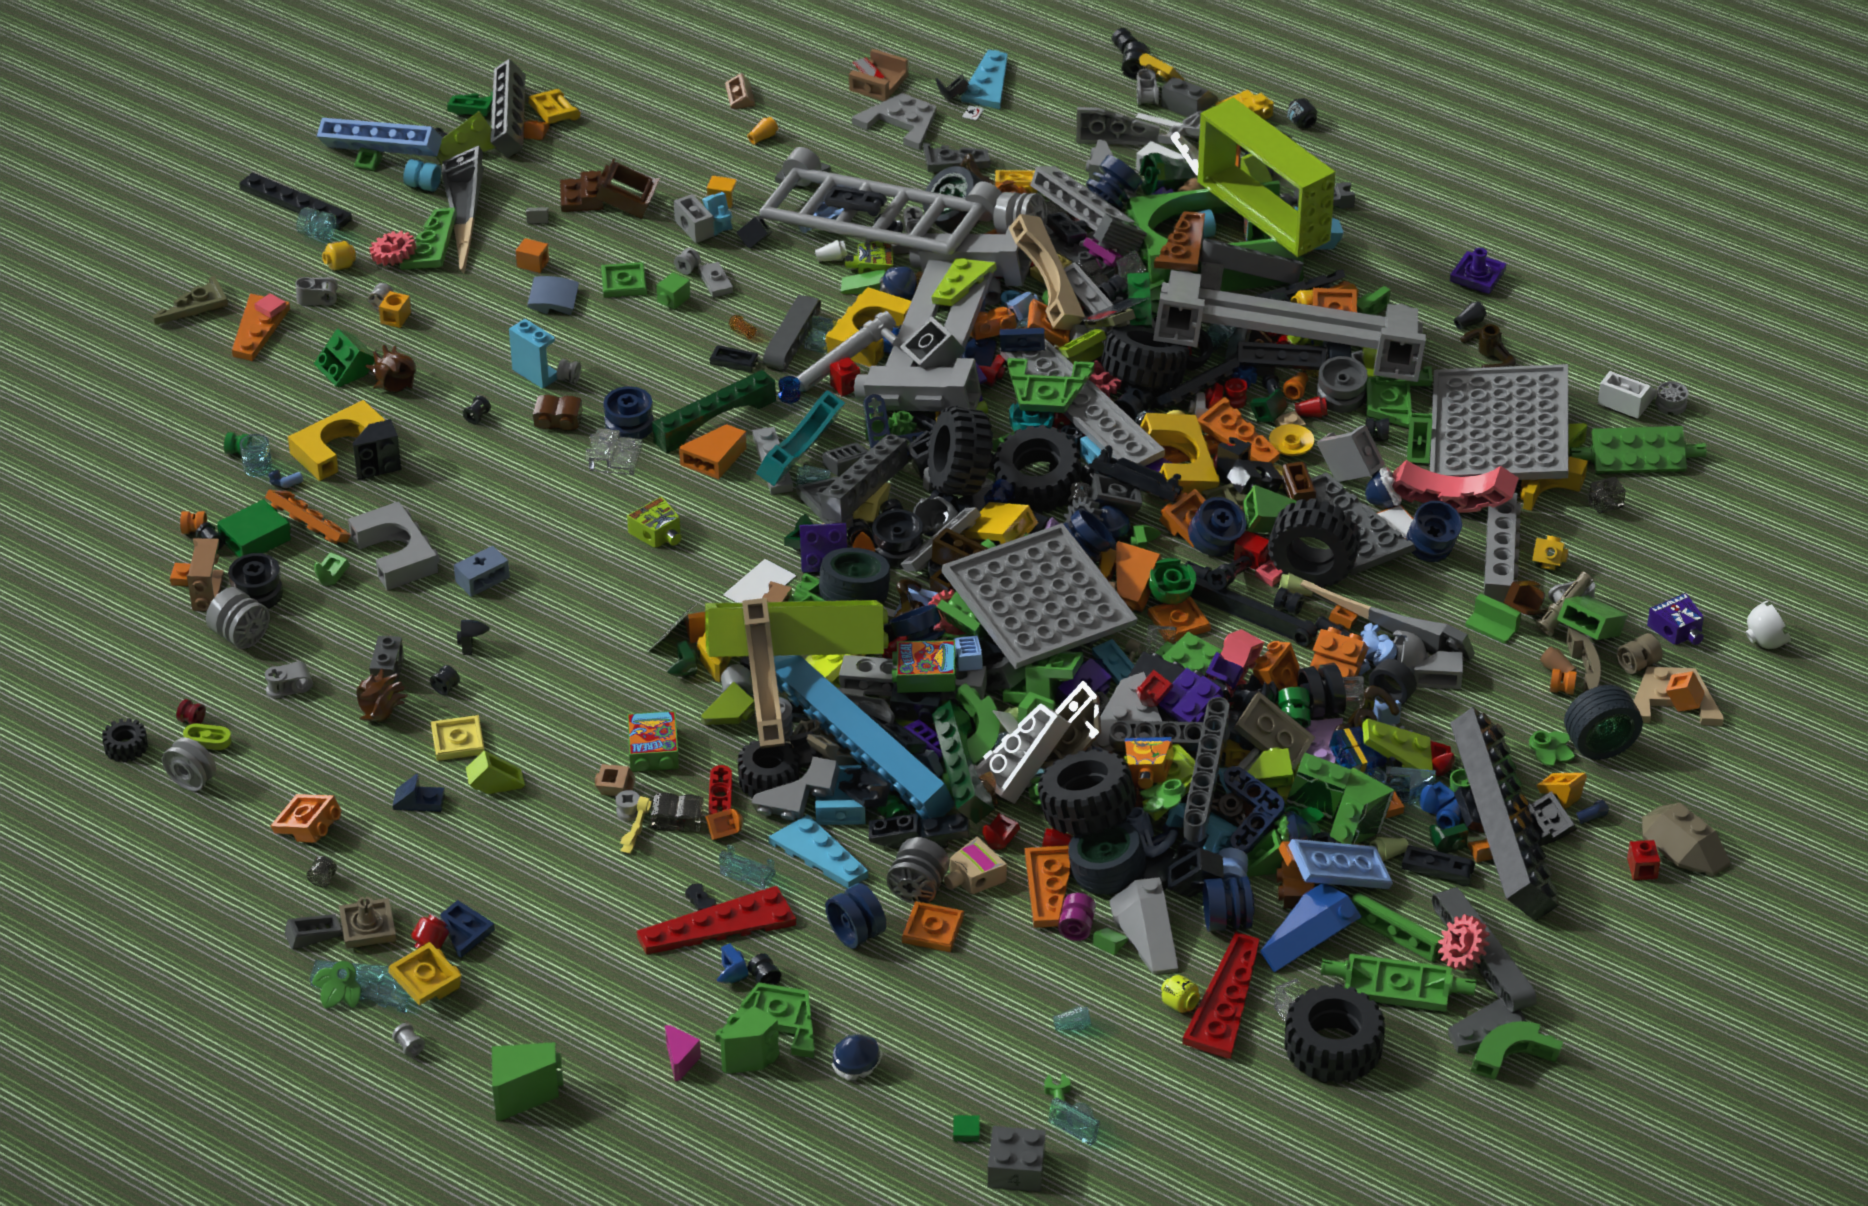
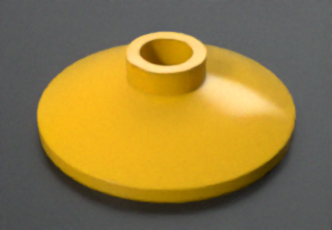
[1269,424,1314,456]

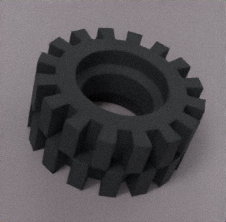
[102,718,148,763]

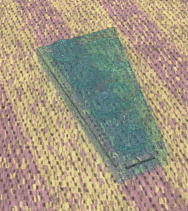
[310,960,411,1013]

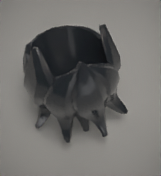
[1227,675,1279,711]

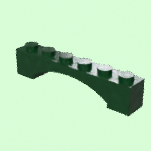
[652,369,776,454]
[932,701,995,824]

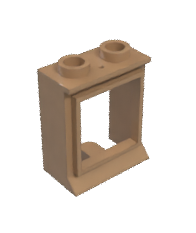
[187,538,224,611]

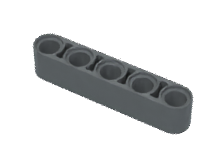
[1199,239,1303,284]
[763,295,821,370]
[1109,721,1230,752]

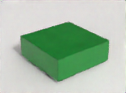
[953,1115,980,1142]

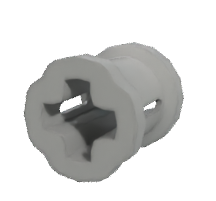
[392,1023,425,1057]

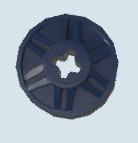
[1085,155,1143,211]
[1406,501,1462,562]
[889,604,949,642]
[1203,877,1255,932]

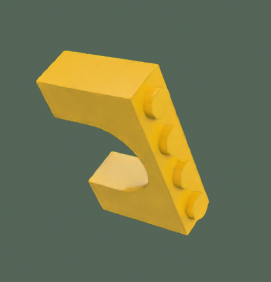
[825,287,912,367]
[288,400,385,481]
[1140,413,1220,495]

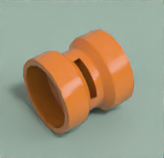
[180,511,207,534]
[1550,669,1577,695]

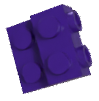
[1157,667,1224,722]

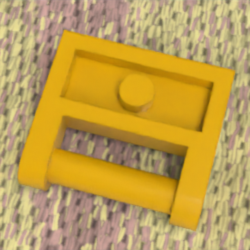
[1139,54,1185,83]
[529,89,581,124]

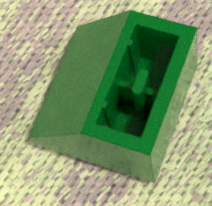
[313,328,375,388]

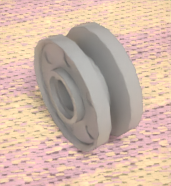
[162,737,216,791]

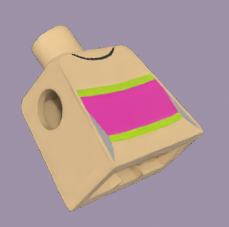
[944,837,1007,894]

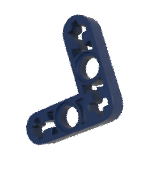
[863,394,925,455]
[1224,766,1285,854]

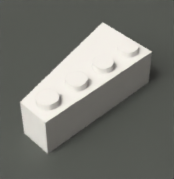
[974,704,1071,804]

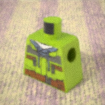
[845,241,893,274]
[627,497,682,547]

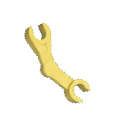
[620,796,652,854]

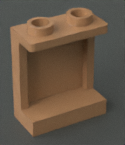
[849,49,908,101]

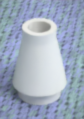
[815,240,847,262]

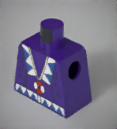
[1647,593,1704,645]

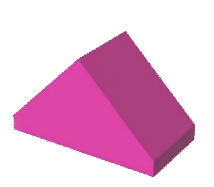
[665,1025,701,1081]

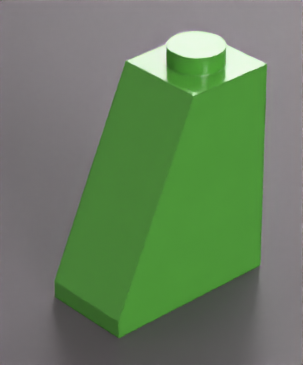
[1243,485,1296,533]

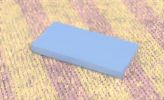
[1288,839,1393,889]

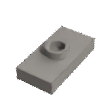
[698,262,733,297]

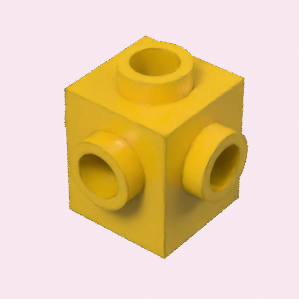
[1532,536,1569,570]

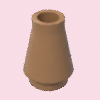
[1540,646,1577,673]

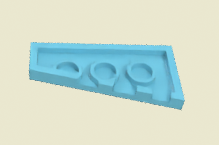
[961,49,1007,109]
[768,815,868,888]

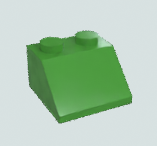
[720,1005,780,1074]

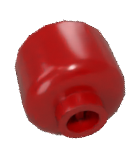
[411,914,449,949]

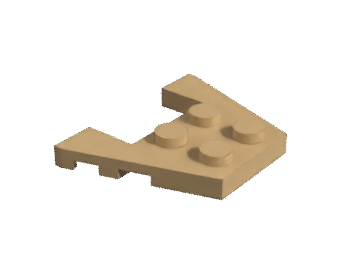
[1634,667,1724,726]

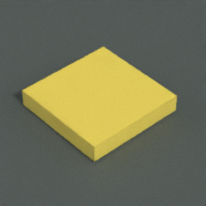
[431,715,485,761]

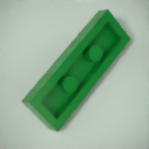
[1127,273,1152,328]

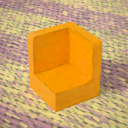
[707,176,736,208]

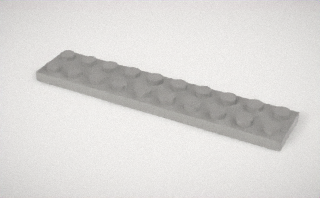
[1000,339,1165,466]

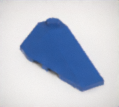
[1260,883,1361,972]

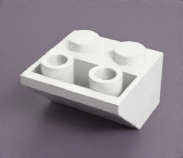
[1598,371,1657,418]

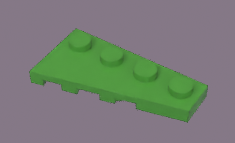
[399,207,457,270]

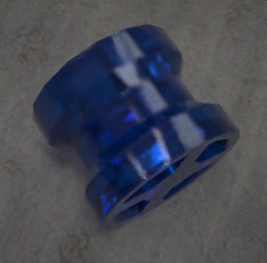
[778,376,800,404]

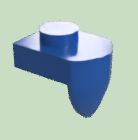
[1420,781,1456,814]
[717,943,749,984]

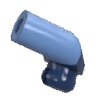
[268,470,303,488]

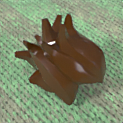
[366,345,416,392]
[356,669,408,722]

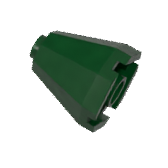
[1140,153,1193,196]

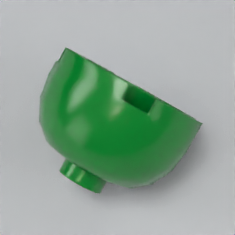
[1149,558,1196,605]

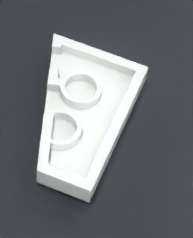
[1171,131,1206,189]

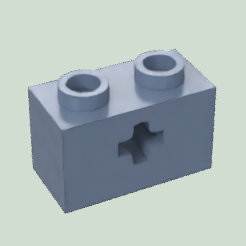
[454,546,510,597]

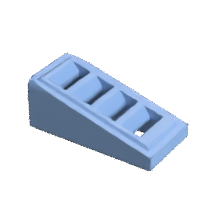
[954,636,983,671]

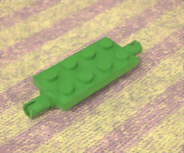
[1569,426,1707,474]
[1321,954,1476,1012]

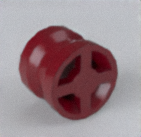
[176,699,206,725]

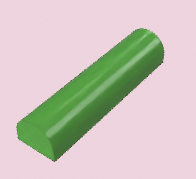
[1352,893,1444,962]

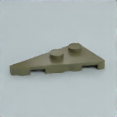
[153,275,228,325]

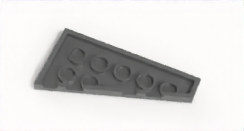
[1311,472,1416,576]

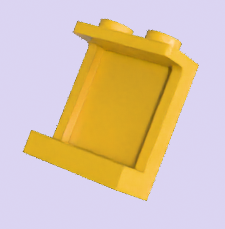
[963,502,1038,544]

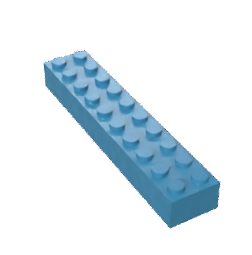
[774,655,955,820]

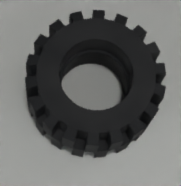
[738,740,800,798]

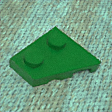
[447,91,493,117]

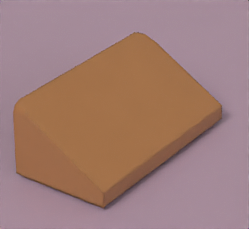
[725,73,755,109]

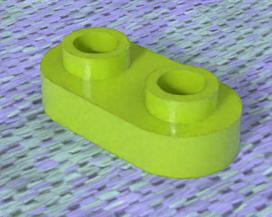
[183,723,232,750]

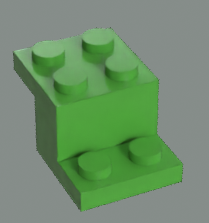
[937,591,989,638]
[1155,632,1222,677]
[1003,651,1083,705]

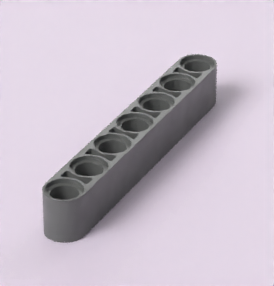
[1184,697,1229,842]
[1432,887,1537,1013]

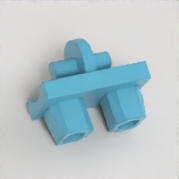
[703,192,732,236]

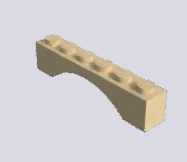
[1009,214,1085,331]
[742,598,785,749]

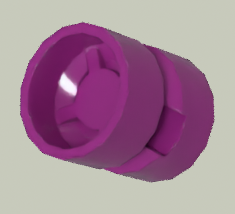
[1058,893,1096,941]

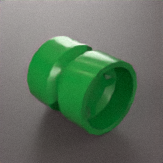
[1278,687,1311,728]

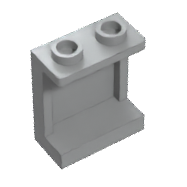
[1316,425,1385,482]

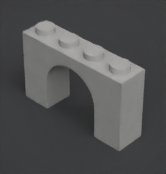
[348,501,440,590]

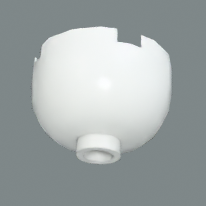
[1746,601,1791,649]

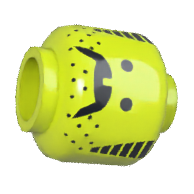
[1161,975,1200,1013]

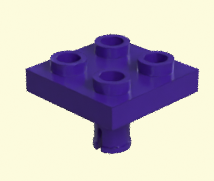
[1450,248,1507,294]
[799,523,847,572]

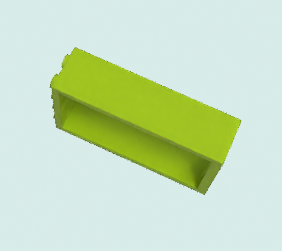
[1197,97,1336,257]
[705,600,888,657]

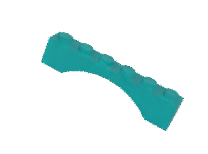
[756,390,845,486]

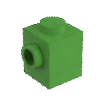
[656,272,691,310]

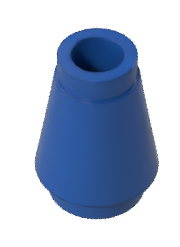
[1436,799,1462,830]

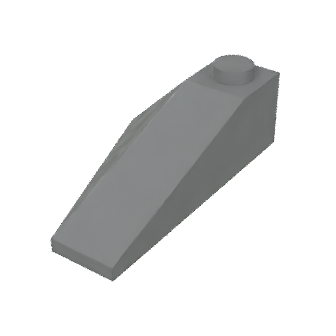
[1076,107,1160,145]
[1110,877,1178,975]

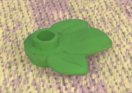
[1529,731,1575,766]
[1140,779,1186,812]
[312,961,361,1008]

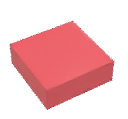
[255,293,286,318]
[1255,559,1282,587]

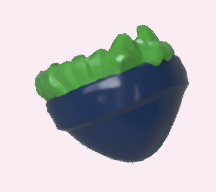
[1275,811,1313,858]

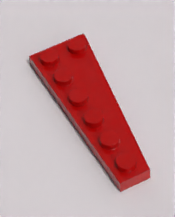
[637,885,796,955]
[1182,932,1260,1059]

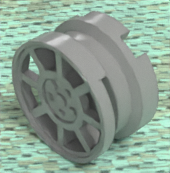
[1655,381,1689,415]

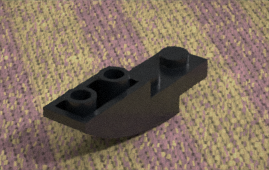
[869,813,970,848]

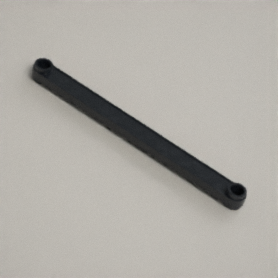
[1098,543,1318,647]

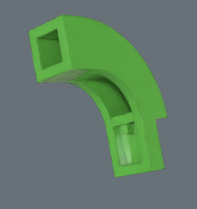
[955,683,1000,766]
[1470,1021,1563,1080]

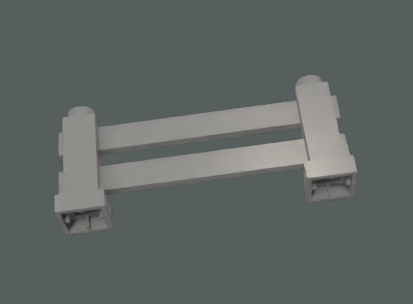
[854,225,1032,412]
[1153,270,1426,382]

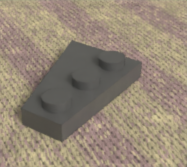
[923,143,990,173]
[1448,999,1527,1053]

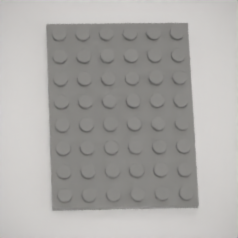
[1430,364,1568,480]

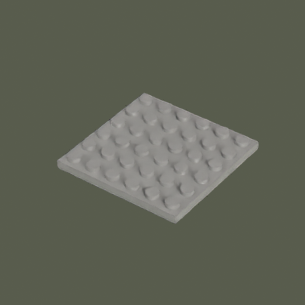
[942,523,1137,669]

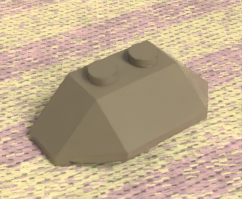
[1040,681,1101,769]
[1642,803,1731,877]

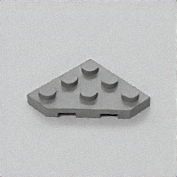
[1092,672,1167,754]

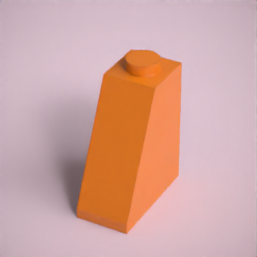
[679,424,746,479]
[1116,541,1162,612]

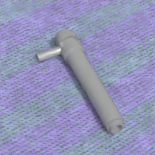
[793,311,900,393]

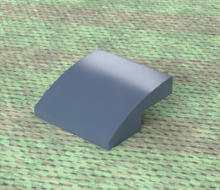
[527,276,579,315]

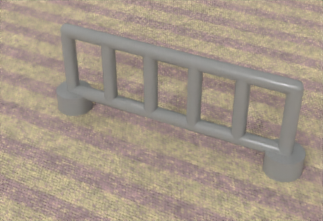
[759,147,1002,255]

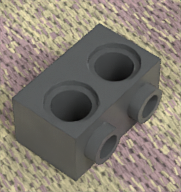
[369,635,404,685]

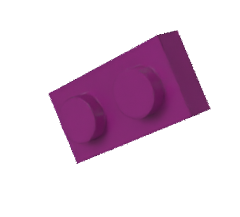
[1083,237,1128,268]

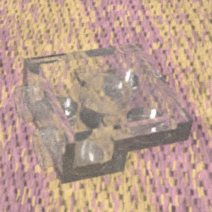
[585,428,642,475]

